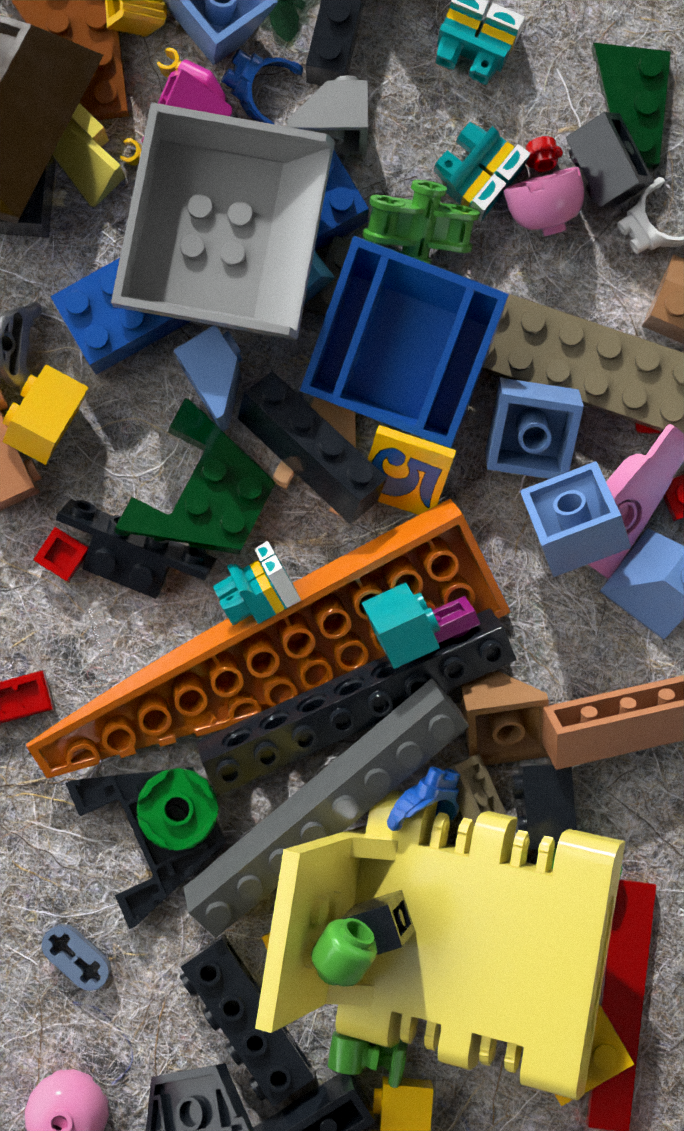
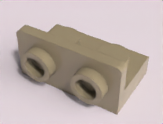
[444,753,507,826]

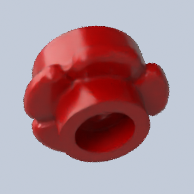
[525,136,563,172]

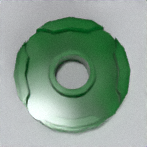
[137,768,219,850]

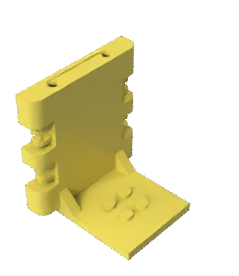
[255,790,626,1100]

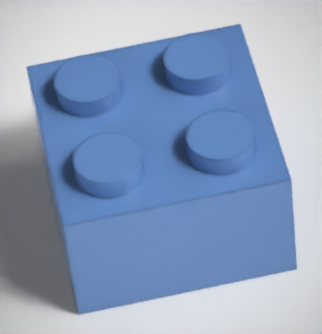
[485,378,584,479]

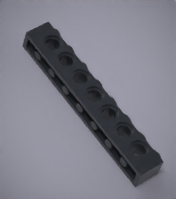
[196,608,517,796]

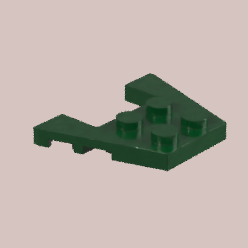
[114,398,275,554]

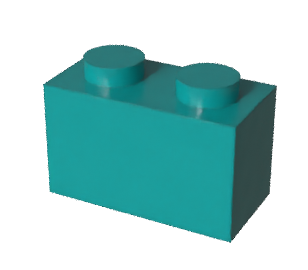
[362,582,440,669]

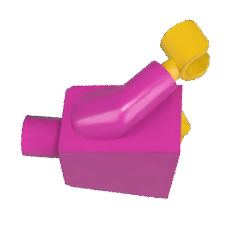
[120,47,232,166]

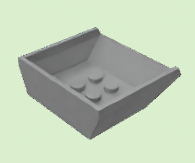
[111,102,335,340]

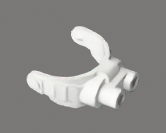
[617,177,684,254]

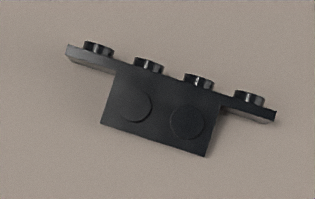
[56,499,217,599]

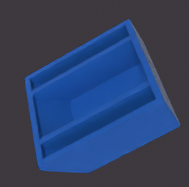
[300,236,509,449]

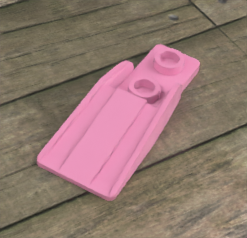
[588,424,684,578]

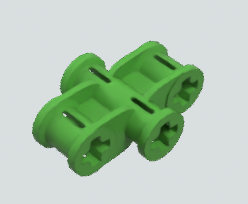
[363,180,480,264]

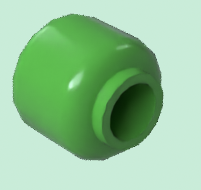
[311,918,377,986]

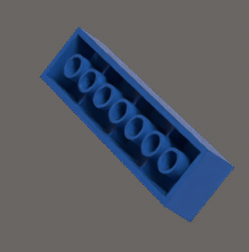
[50,149,369,375]

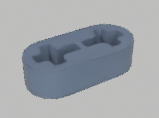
[41,924,111,991]

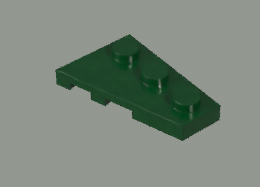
[591,43,671,169]

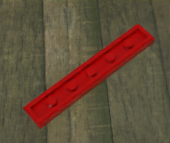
[586,879,656,1131]

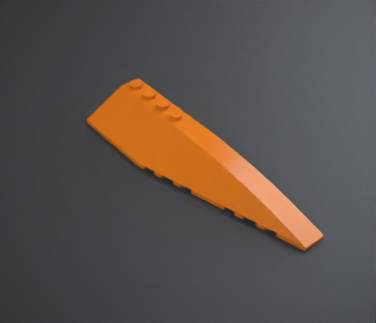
[26,498,511,779]

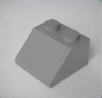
[287,75,368,154]

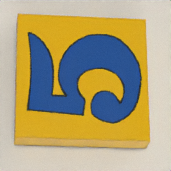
[368,425,456,515]

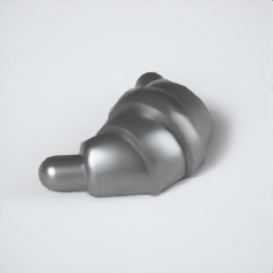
[0,302,42,393]

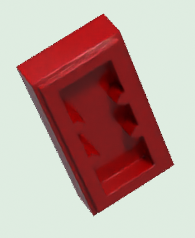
[0,670,55,724]

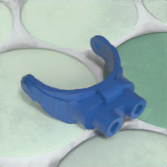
[221,49,304,124]
[387,767,461,831]

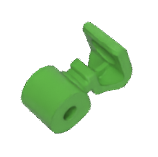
[327,1031,408,1088]

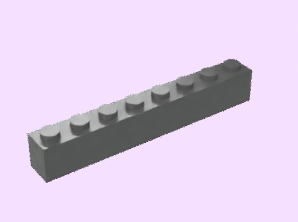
[183,678,469,938]

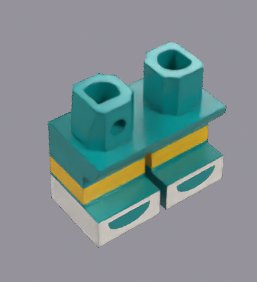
[435,0,525,85]
[434,122,531,222]
[213,541,301,625]

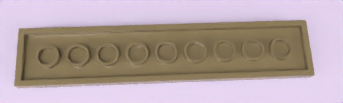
[308,236,684,433]

